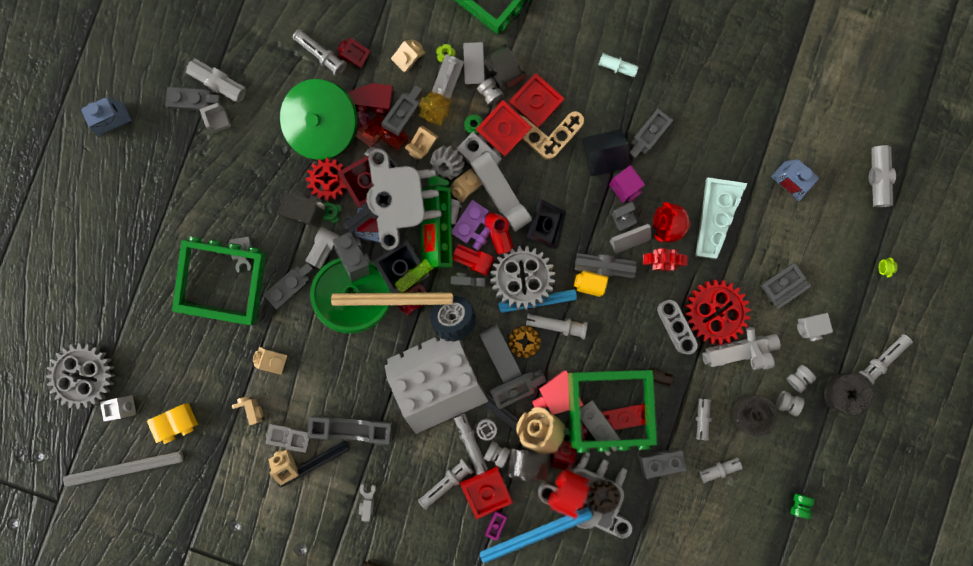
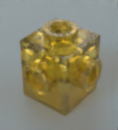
[419,91,452,126]

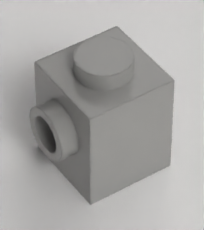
[797,313,833,341]

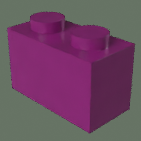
[609,165,645,203]

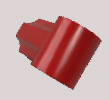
[484,212,513,254]
[452,244,494,276]

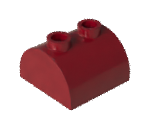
[337,154,380,208]

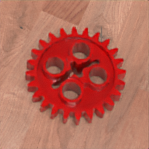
[684,280,751,345]

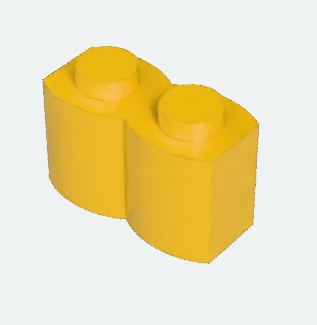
[574,270,608,297]
[147,403,198,444]

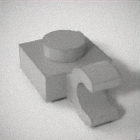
[359,483,376,522]

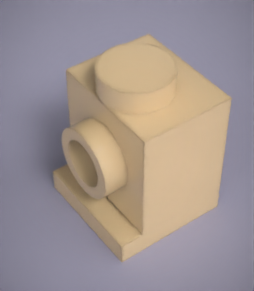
[269,450,298,486]

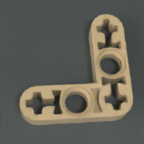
[520,111,584,160]

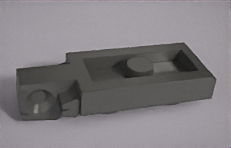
[382,85,422,137]
[165,87,222,110]
[629,108,673,160]
[263,263,315,310]
[490,370,546,409]

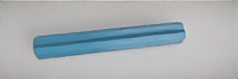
[499,289,577,313]

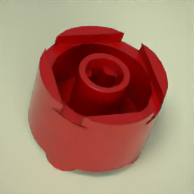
[548,469,590,519]

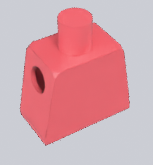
[532,370,583,415]

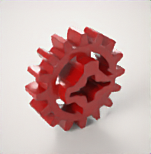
[306,158,347,202]
[643,249,688,271]

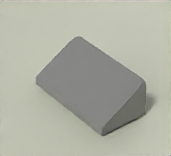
[610,224,652,253]

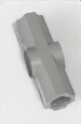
[186,58,247,103]
[869,145,896,207]

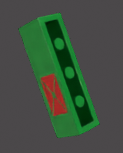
[420,186,453,269]

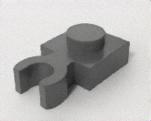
[451,273,485,287]

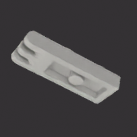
[580,399,621,456]

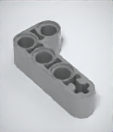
[471,152,532,232]

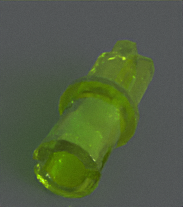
[395,259,434,292]

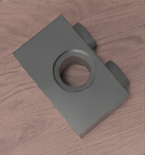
[638,448,687,479]

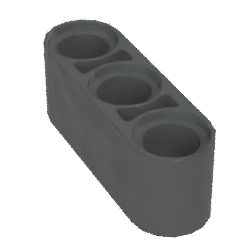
[479,324,522,384]

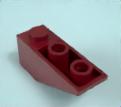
[347,83,394,116]

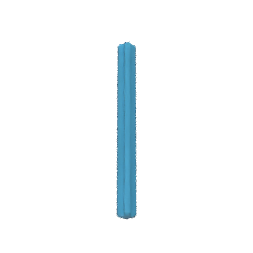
[480,507,592,563]

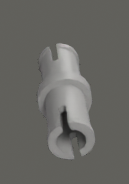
[695,399,712,440]
[699,457,743,483]

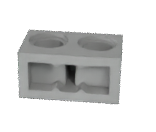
[456,132,502,168]

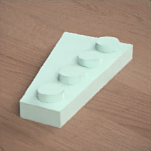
[695,177,747,259]

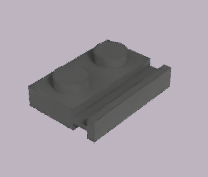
[760,262,811,309]

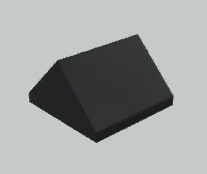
[582,129,630,176]
[526,199,566,249]
[373,240,428,293]

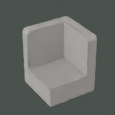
[199,103,232,133]

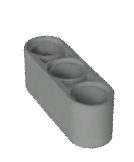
[657,300,697,354]

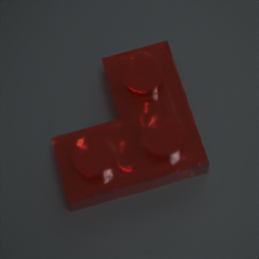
[356,115,410,150]

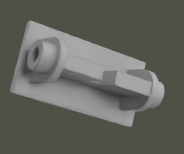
[432,54,464,99]

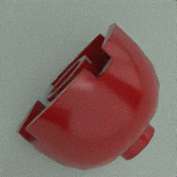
[653,202,690,243]

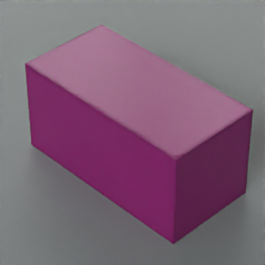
[485,511,507,541]

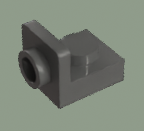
[611,202,637,231]

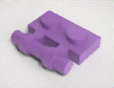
[452,200,499,251]

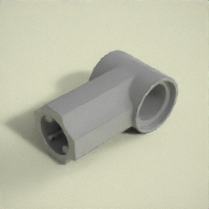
[305,227,340,269]

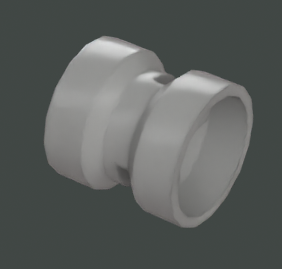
[477,78,504,106]
[786,365,816,393]
[776,391,804,417]
[477,418,497,440]
[483,441,511,468]

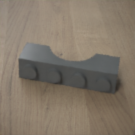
[307,415,393,445]

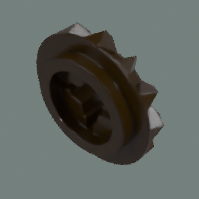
[587,480,620,514]

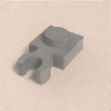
[229,237,253,273]

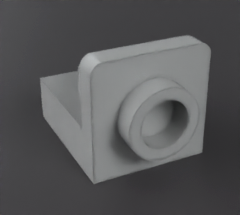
[100,395,136,421]

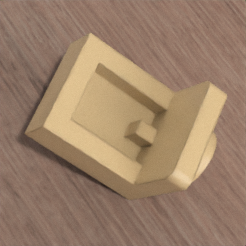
[391,40,426,72]
[405,126,438,159]
[450,169,483,203]
[253,347,287,375]
[232,396,263,425]

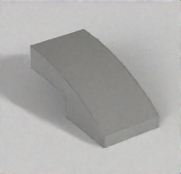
[463,42,485,84]
[265,423,309,453]

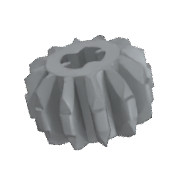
[429,145,465,180]

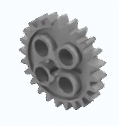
[490,246,555,310]
[46,343,115,409]

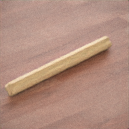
[331,292,453,306]

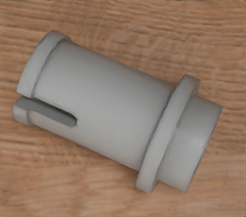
[451,199,462,225]

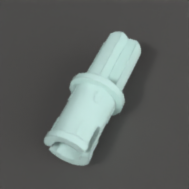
[598,53,638,77]

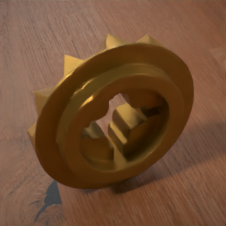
[509,326,541,358]

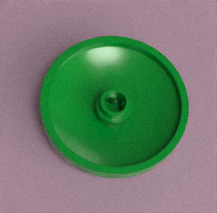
[280,79,358,160]
[310,258,391,333]

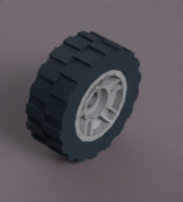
[430,296,477,342]

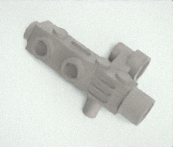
[702,327,781,370]

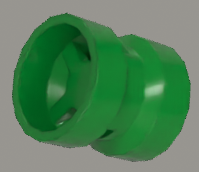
[790,493,816,519]

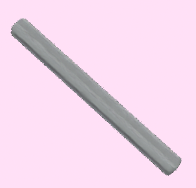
[63,451,184,487]

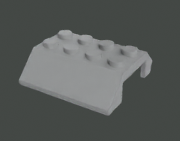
[384,337,489,434]

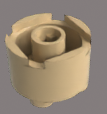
[517,408,565,454]

